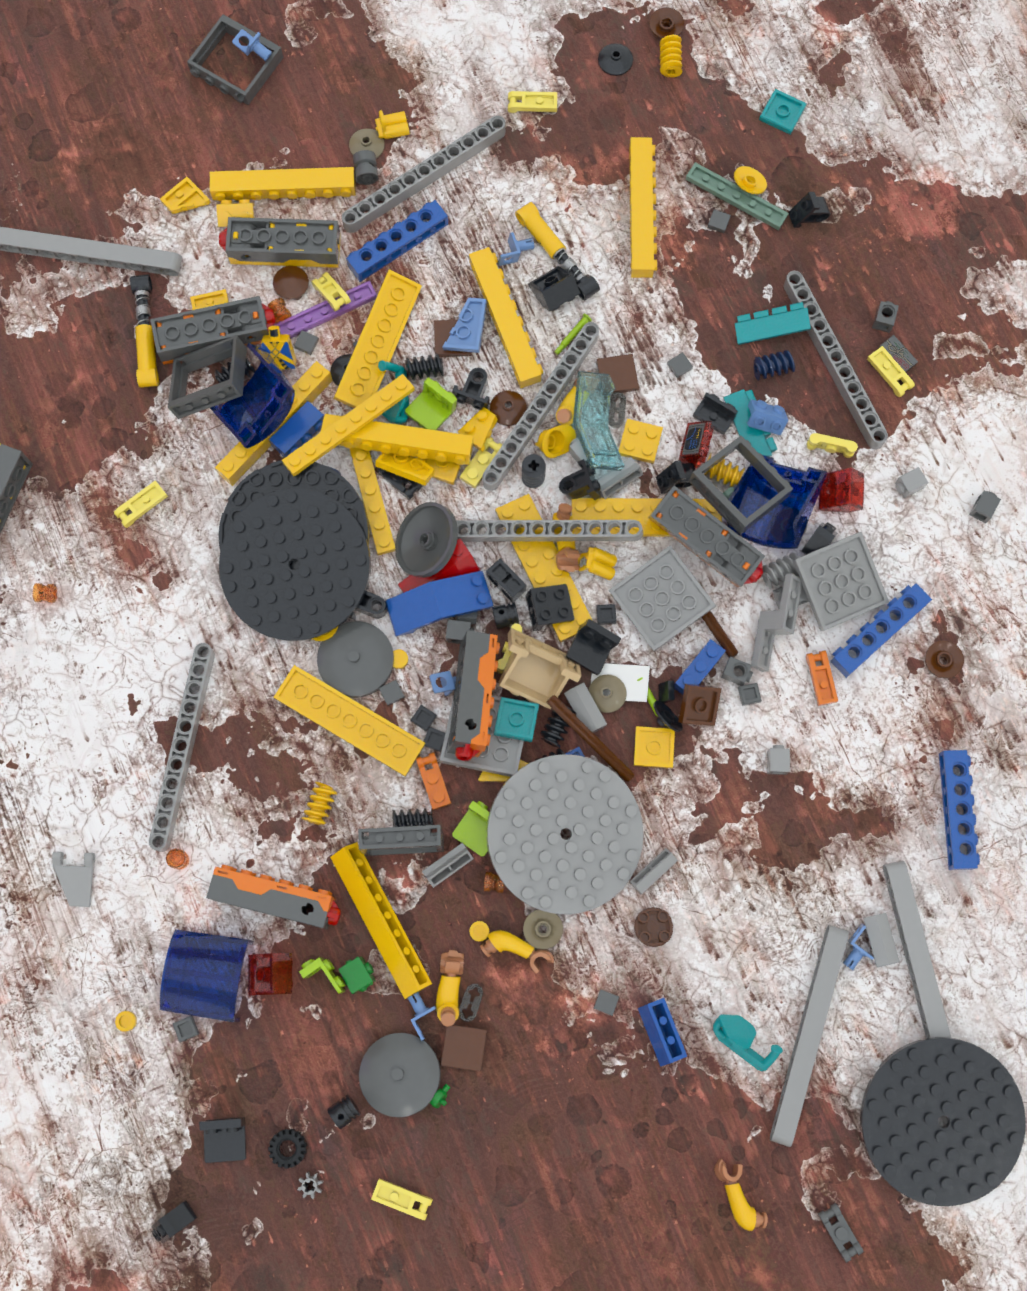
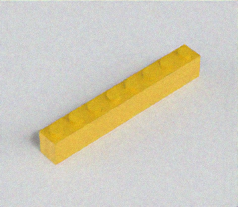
[629,137,657,278]
[210,167,356,201]
[469,247,543,389]
[215,361,333,486]
[320,414,473,465]
[330,842,432,999]

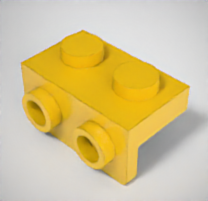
[216,199,255,227]
[190,289,229,310]

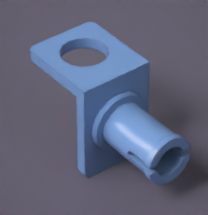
[232,29,272,61]
[498,232,534,266]
[429,671,456,696]
[843,923,874,970]
[407,992,436,1041]

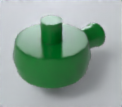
[430,1084,451,1108]

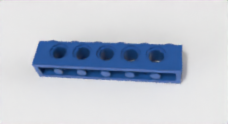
[346,200,448,282]
[830,583,932,678]
[939,750,980,870]

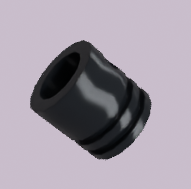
[492,602,519,629]
[327,1094,361,1130]

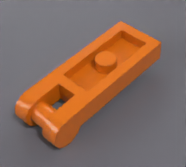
[806,650,838,706]
[416,752,451,810]

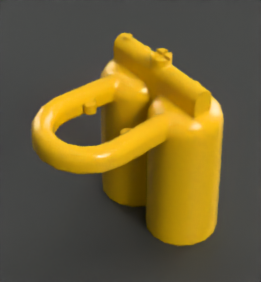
[375,110,410,139]
[578,547,617,580]

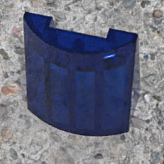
[210,343,295,448]
[727,455,827,549]
[160,929,254,1022]

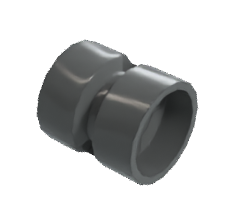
[353,150,379,185]

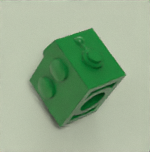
[338,957,376,994]

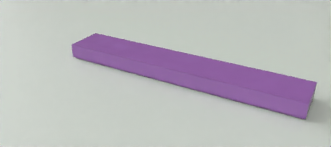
[273,280,377,339]

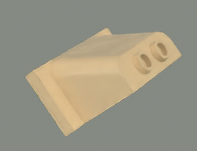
[499,628,581,709]

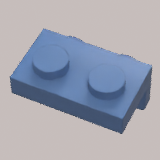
[747,399,789,435]

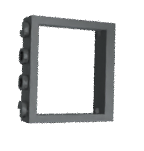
[187,14,284,105]
[168,335,247,419]
[689,436,793,535]
[358,825,444,856]

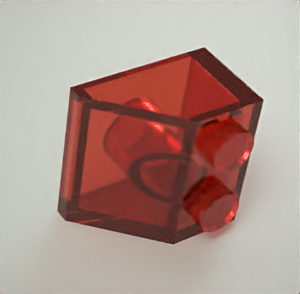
[248,953,293,996]

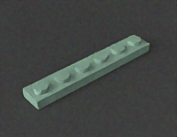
[685,162,789,231]

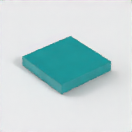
[759,89,807,135]
[494,697,539,742]

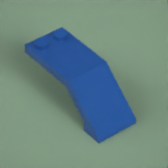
[385,570,494,637]

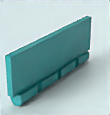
[735,302,811,345]
[723,389,777,459]

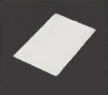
[591,663,650,702]

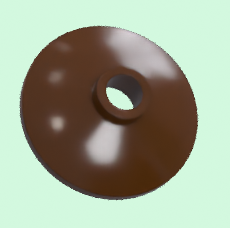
[649,7,684,39]
[490,390,527,426]
[925,640,964,678]

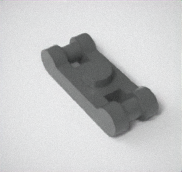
[817,1203,864,1263]

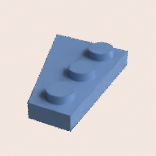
[442,298,487,353]

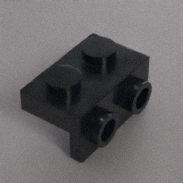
[693,392,738,435]

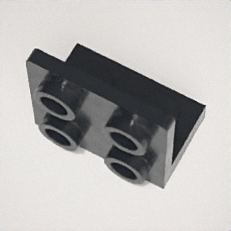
[525,584,574,631]
[566,619,621,675]
[199,1117,246,1163]

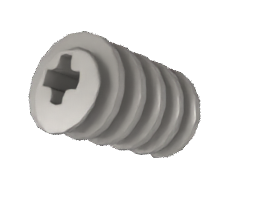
[762,552,799,589]

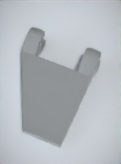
[52,852,95,907]

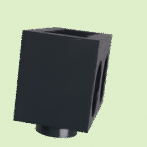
[486,558,527,602]

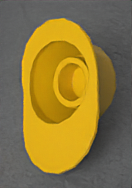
[535,424,576,458]

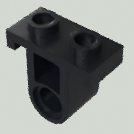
[788,192,831,228]
[452,368,490,410]
[559,459,601,500]
[656,461,695,494]
[801,522,838,555]
[349,583,387,620]
[151,1200,198,1244]

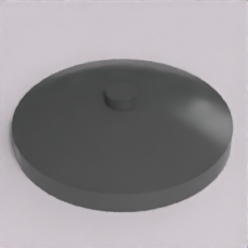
[395,502,458,578]
[317,621,394,698]
[359,1033,441,1117]

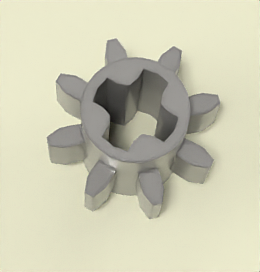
[297,1172,324,1199]

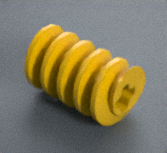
[659,35,682,78]
[704,454,745,487]
[301,782,337,825]

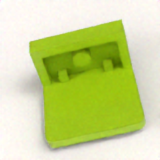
[405,377,457,430]
[452,801,490,857]
[299,957,346,994]

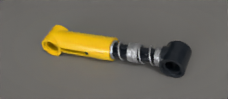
[515,202,600,301]
[130,274,159,388]

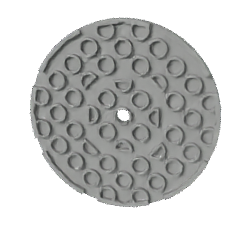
[487,755,643,914]

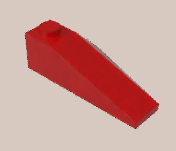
[398,539,480,593]

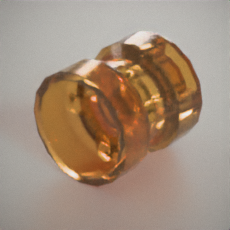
[268,298,292,323]
[33,583,57,603]
[166,848,189,870]
[484,871,504,893]

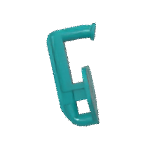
[378,360,409,424]
[713,1014,783,1072]

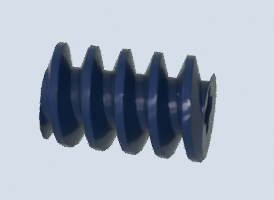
[754,350,795,381]

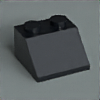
[528,266,581,311]

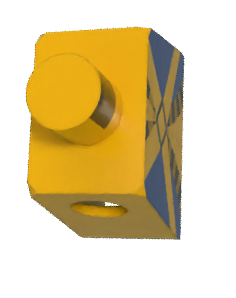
[260,326,297,370]

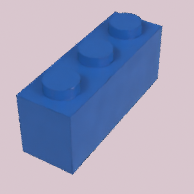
[269,401,324,458]
[674,639,726,695]
[638,998,687,1067]

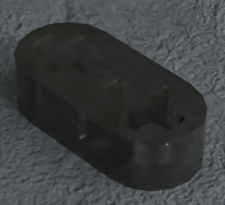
[608,392,626,428]
[459,984,483,1022]

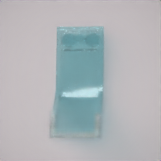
[573,371,625,471]

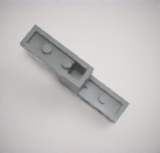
[751,573,802,672]

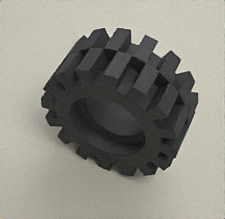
[268,1129,307,1169]

